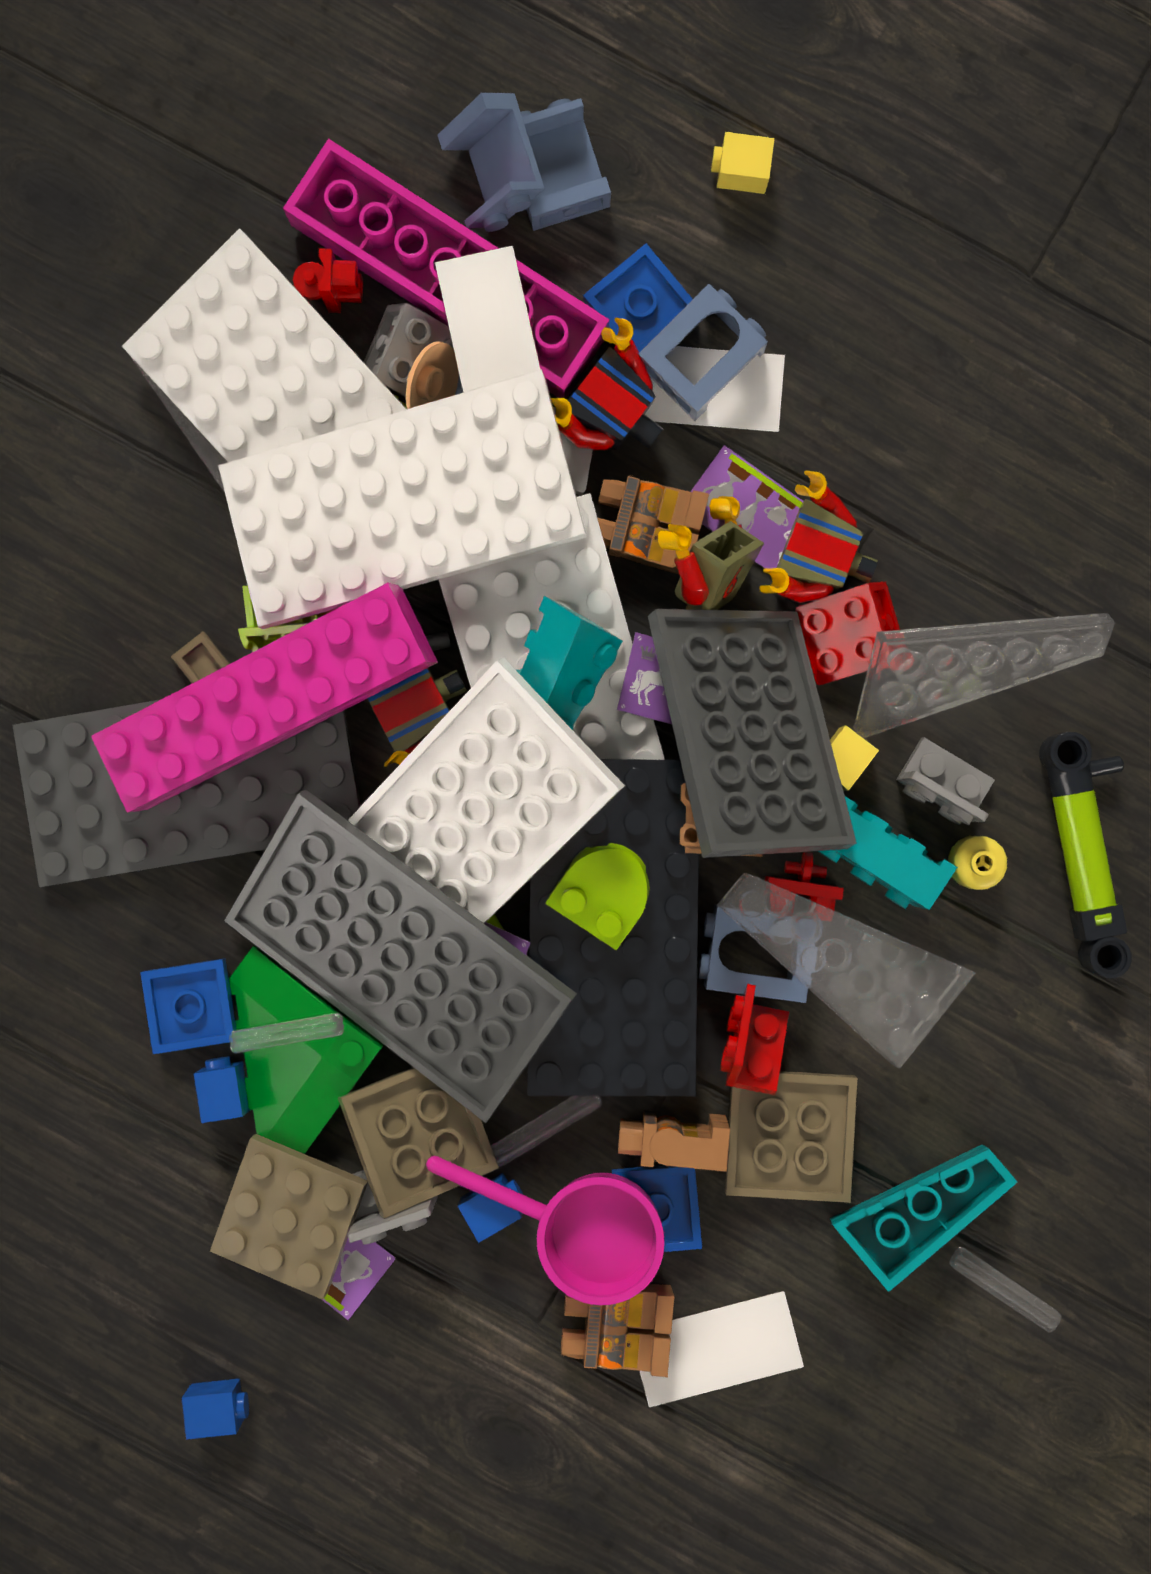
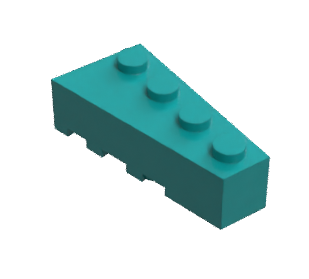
[516,596,623,730]
[818,796,958,910]
[830,1144,1018,1292]

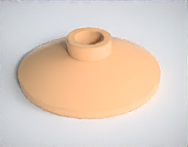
[406,342,459,409]

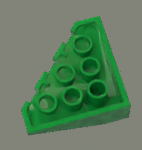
[229,945,384,1154]

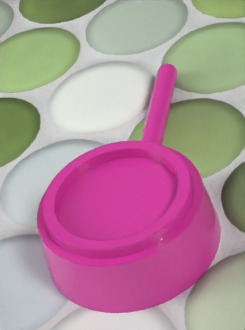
[426,1156,664,1305]

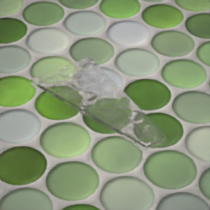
[853,613,1115,739]
[717,873,976,1068]

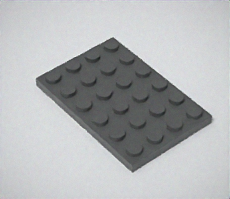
[648,609,857,858]

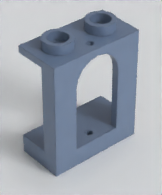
[638,284,768,421]
[698,904,817,1003]

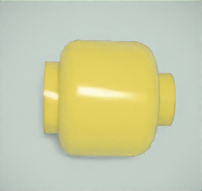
[948,836,1007,890]

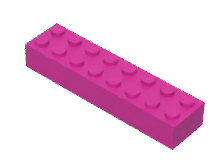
[283,138,610,399]
[91,582,438,813]

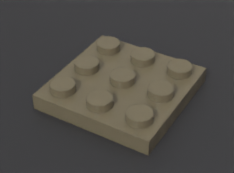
[338,1067,499,1218]
[725,1071,858,1203]
[210,1134,368,1300]

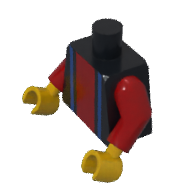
[551,318,663,451]

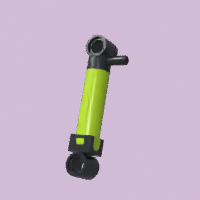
[1039,732,1132,978]

